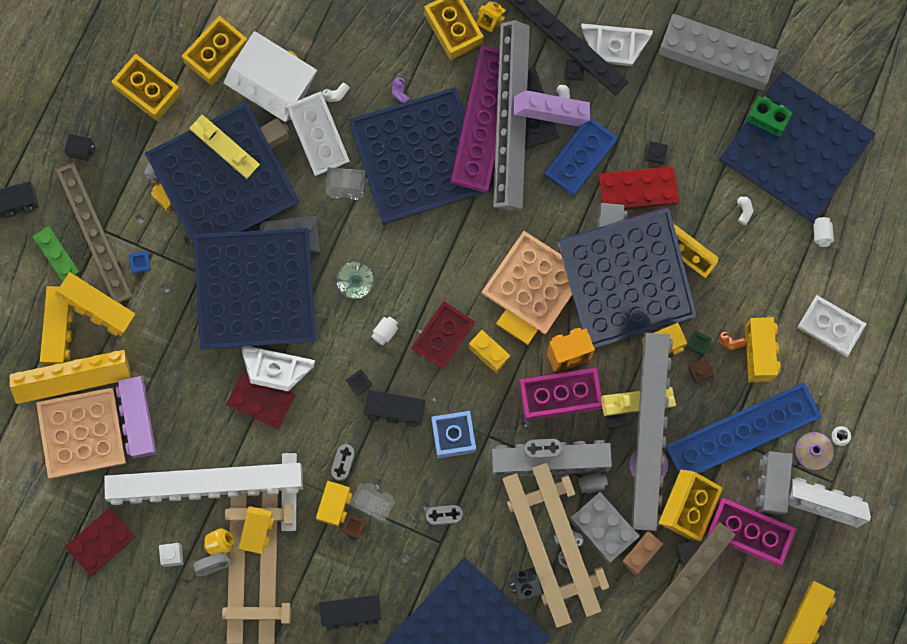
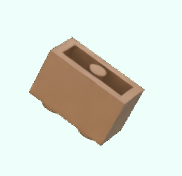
[621,531,663,576]

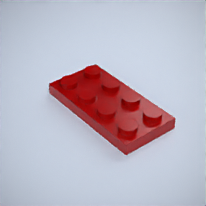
[598,166,679,210]

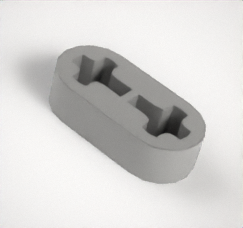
[524,439,562,459]
[331,444,355,481]
[426,505,463,526]
[193,553,231,576]

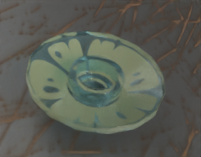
[336,261,374,299]

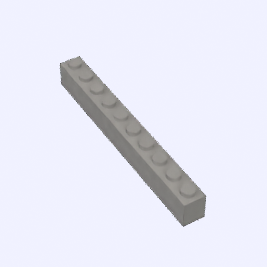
[493,20,530,211]
[631,333,673,531]

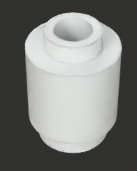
[813,217,834,247]
[371,316,399,346]

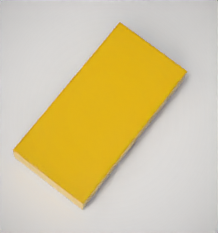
[496,309,538,345]

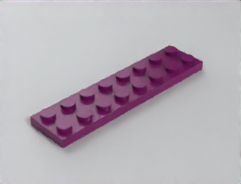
[450,45,500,193]

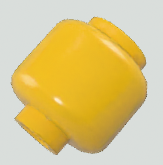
[204,528,234,555]

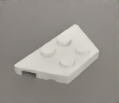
[581,24,653,66]
[242,346,315,391]

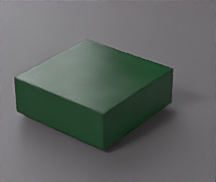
[686,330,712,356]

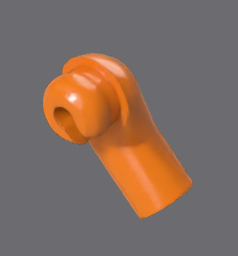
[718,332,747,351]

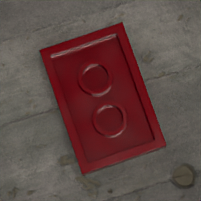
[411,301,475,370]
[226,370,296,430]
[65,507,136,577]

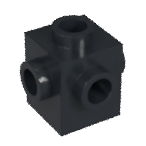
[510,567,542,601]

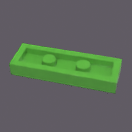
[33,226,80,281]

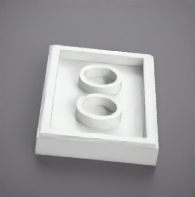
[797,295,866,357]

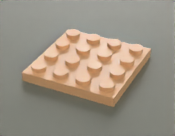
[482,231,572,335]
[36,388,127,479]

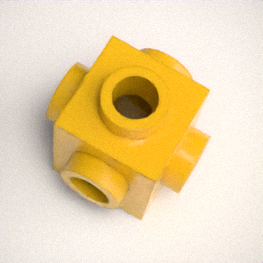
[476,2,506,33]

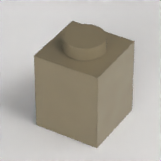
[260,118,290,149]

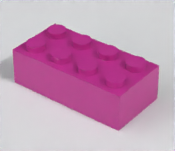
[519,368,602,421]
[705,498,796,567]

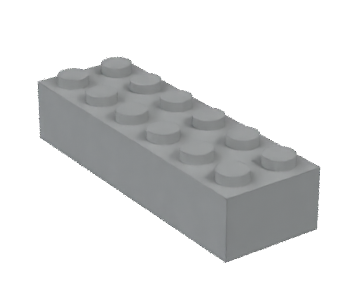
[658,14,779,91]
[491,440,612,478]

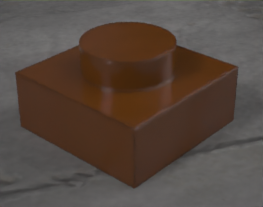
[688,358,714,384]
[341,513,367,539]

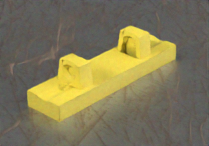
[189,114,260,179]
[601,387,676,416]

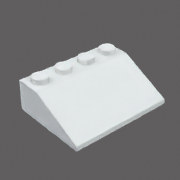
[223,31,317,122]
[788,477,871,528]

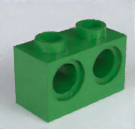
[746,96,793,137]

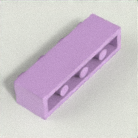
[514,90,590,127]
[116,376,156,459]

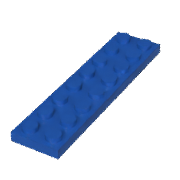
[665,382,822,475]

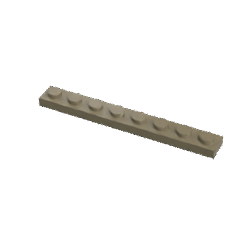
[56,163,133,303]
[623,522,736,644]

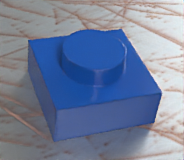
[129,251,151,274]

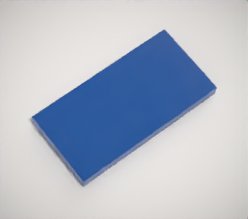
[544,118,618,197]

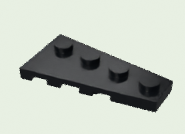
[525,68,559,150]

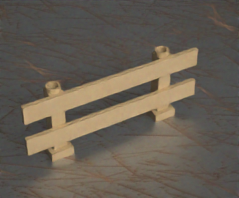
[502,462,609,628]
[222,492,293,644]

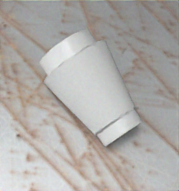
[831,426,851,446]

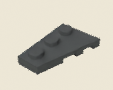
[260,216,320,254]

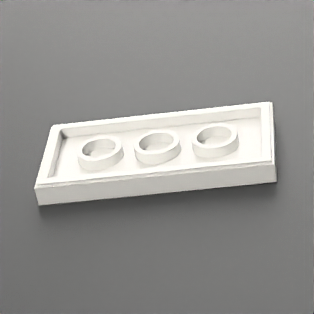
[286,91,350,176]

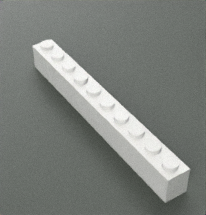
[105,463,303,505]

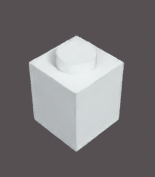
[159,543,184,567]

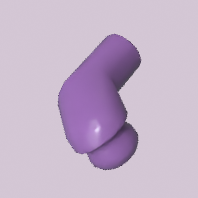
[392,77,410,103]

